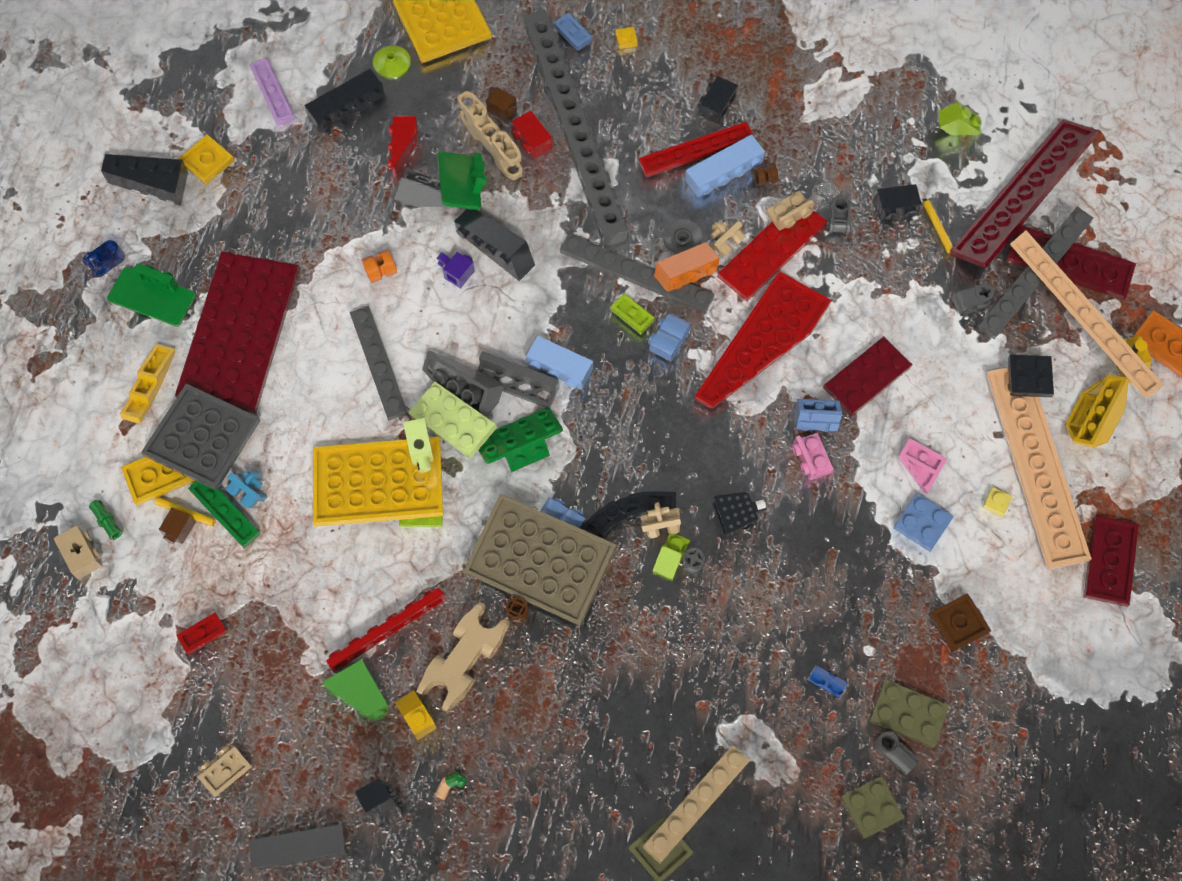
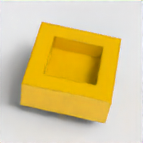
[615,27,637,49]

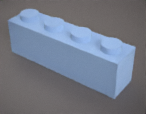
[685,135,765,198]

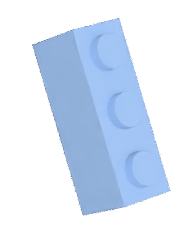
[526,336,593,390]

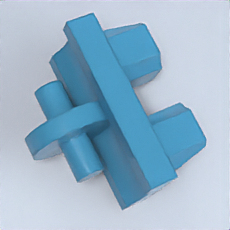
[225,471,267,509]

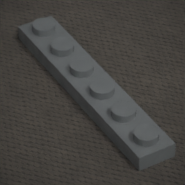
[349,306,408,421]

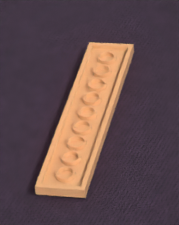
[986,368,1091,569]

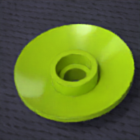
[373,45,411,78]

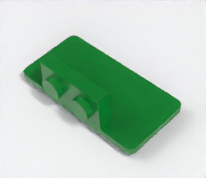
[437,151,487,210]
[107,263,196,327]
[478,408,563,472]

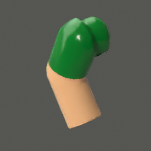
[434,772,466,800]

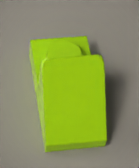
[653,534,690,580]

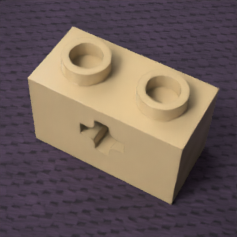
[53,525,102,580]

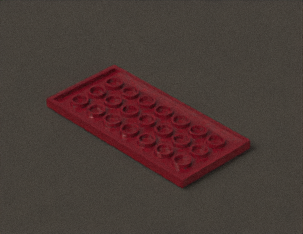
[175,251,300,413]

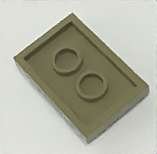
[869,679,949,749]

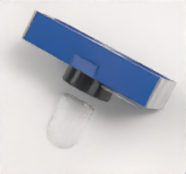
[808,663,849,698]

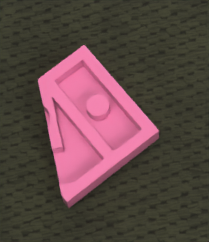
[898,438,947,494]

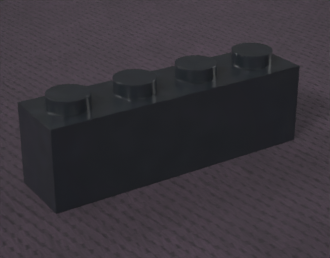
[304,68,385,132]
[355,777,403,826]

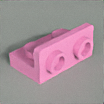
[792,433,834,481]

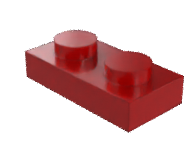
[176,612,228,655]

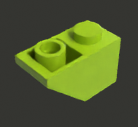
[938,102,982,135]

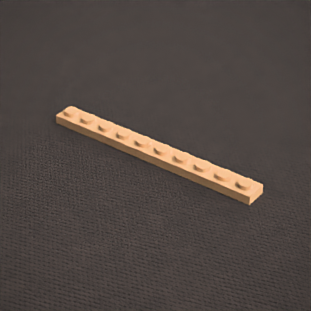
[1010,231,1164,399]

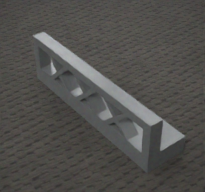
[477,351,559,408]

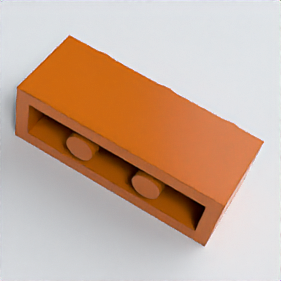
[654,242,720,292]

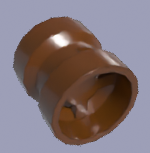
[754,163,778,186]
[506,597,529,624]

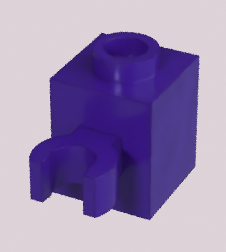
[437,252,475,289]

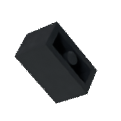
[697,76,738,125]
[874,184,922,220]

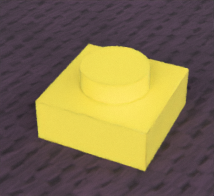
[983,487,1012,517]

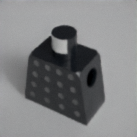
[712,492,766,540]

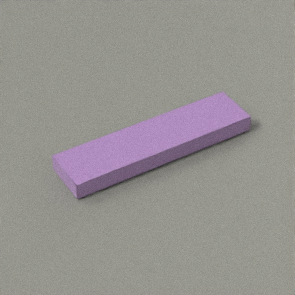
[249,57,295,126]

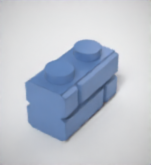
[794,399,842,432]

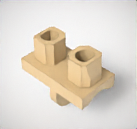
[710,221,746,257]
[641,502,681,539]

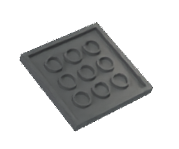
[141,384,260,491]

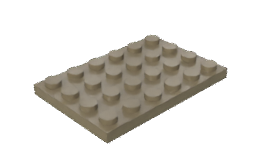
[463,494,617,626]

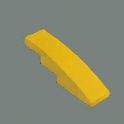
[120,344,175,424]

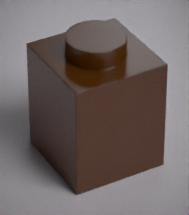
[486,87,517,122]
[158,507,196,545]

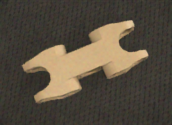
[458,91,523,181]
[416,602,510,714]

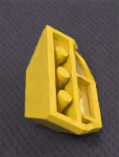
[1065,374,1129,448]

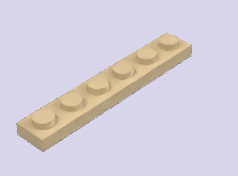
[643,745,750,863]

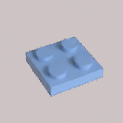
[893,493,954,552]

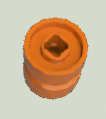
[361,249,397,284]

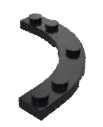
[581,491,676,538]

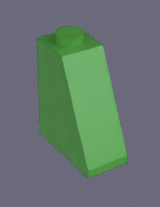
[322,659,390,721]

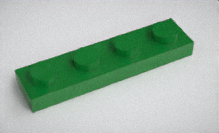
[188,481,261,549]

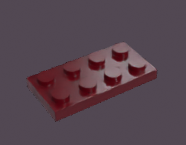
[823,336,913,417]

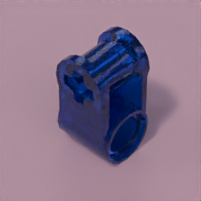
[82,240,125,278]

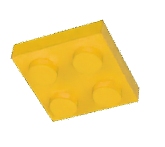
[178,134,235,185]

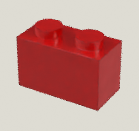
[511,110,553,159]

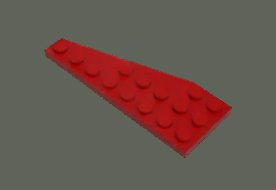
[694,271,832,409]

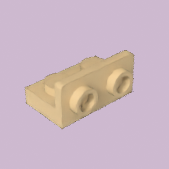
[766,191,814,231]
[196,743,252,797]

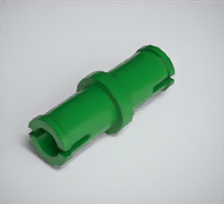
[89,500,123,540]

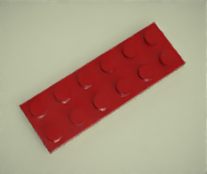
[717,210,827,302]

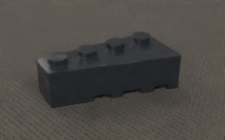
[101,154,188,206]
[454,209,535,281]

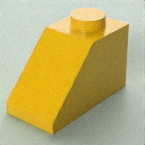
[395,690,437,740]

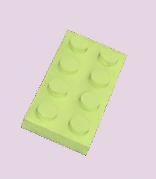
[408,382,497,459]

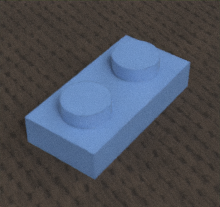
[554,13,592,51]

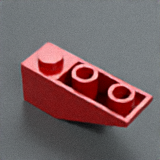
[388,116,418,177]

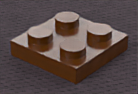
[929,593,991,653]

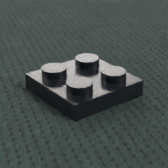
[1008,354,1054,398]

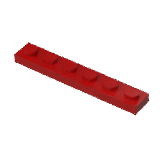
[638,121,754,178]
[326,588,446,673]

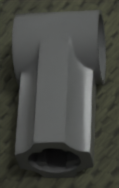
[874,732,919,775]

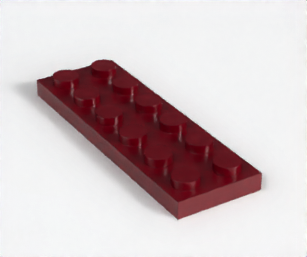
[1006,226,1136,300]

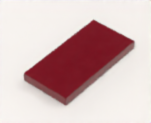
[1084,515,1139,607]

